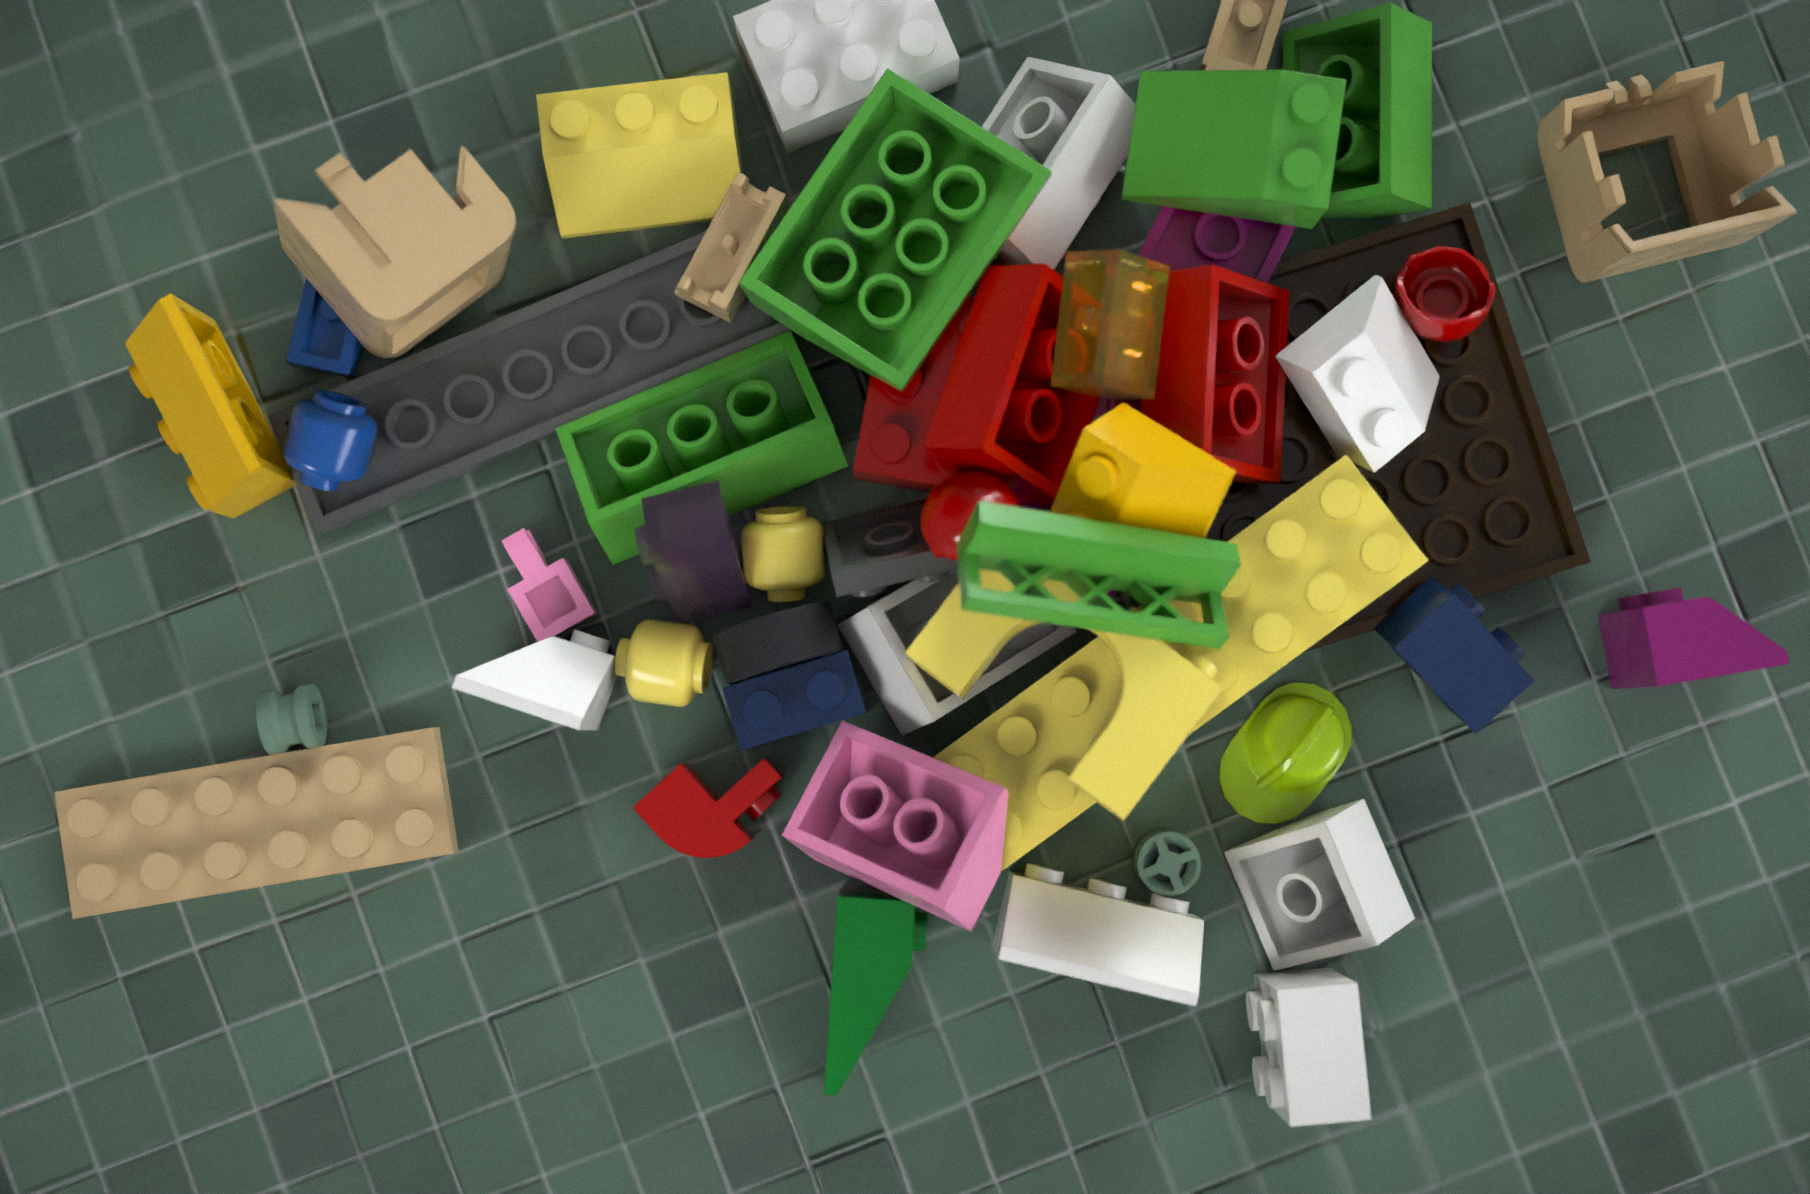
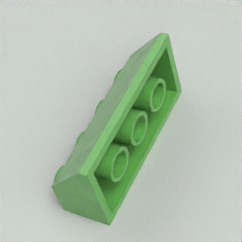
[555,330,848,565]

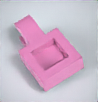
[501,528,597,642]

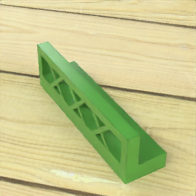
[957,501,1241,649]

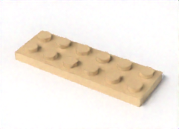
[54,727,459,919]

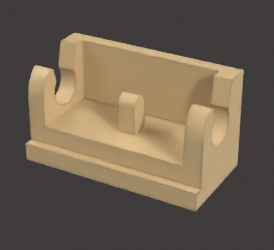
[674,173,789,324]

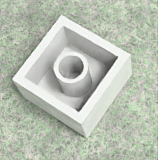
[1246,967,1371,1127]

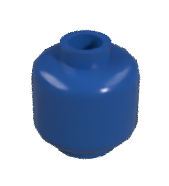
[282,390,378,491]

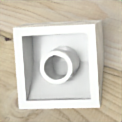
[1275,275,1440,473]
[1224,799,1415,971]

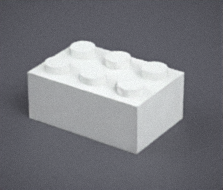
[733,0,960,153]

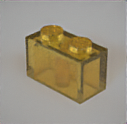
[1051,249,1170,399]

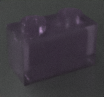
[635,481,752,623]

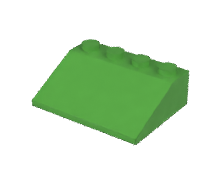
[739,68,1052,392]

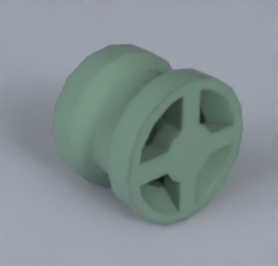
[256,683,327,755]
[1131,829,1202,896]

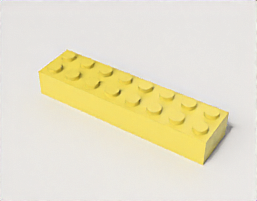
[933,455,1428,872]

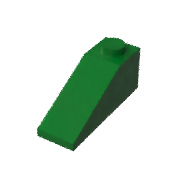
[824,891,927,1096]

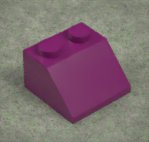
[1598,587,1789,689]

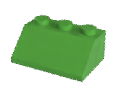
[1283,3,1432,219]

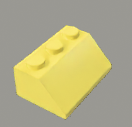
[536,72,743,239]

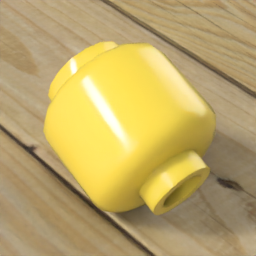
[741,506,826,602]
[615,619,714,707]

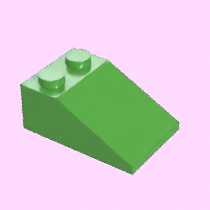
[1121,70,1346,229]

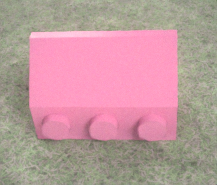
[782,721,1009,931]

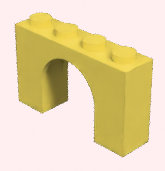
[905,569,1224,821]

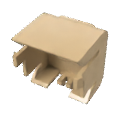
[1537,61,1796,283]
[273,146,516,359]

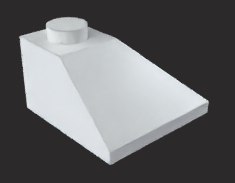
[452,629,617,730]

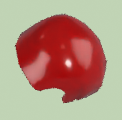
[1394,246,1495,343]
[921,469,1022,561]

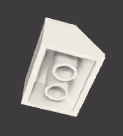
[982,57,1135,270]
[993,863,1204,1006]

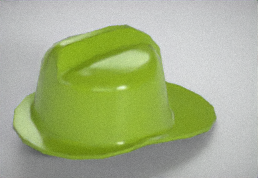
[1219,682,1352,824]

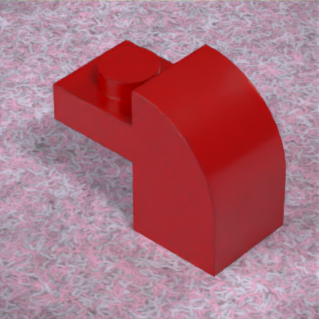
[632,757,785,858]

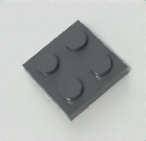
[821,499,958,597]

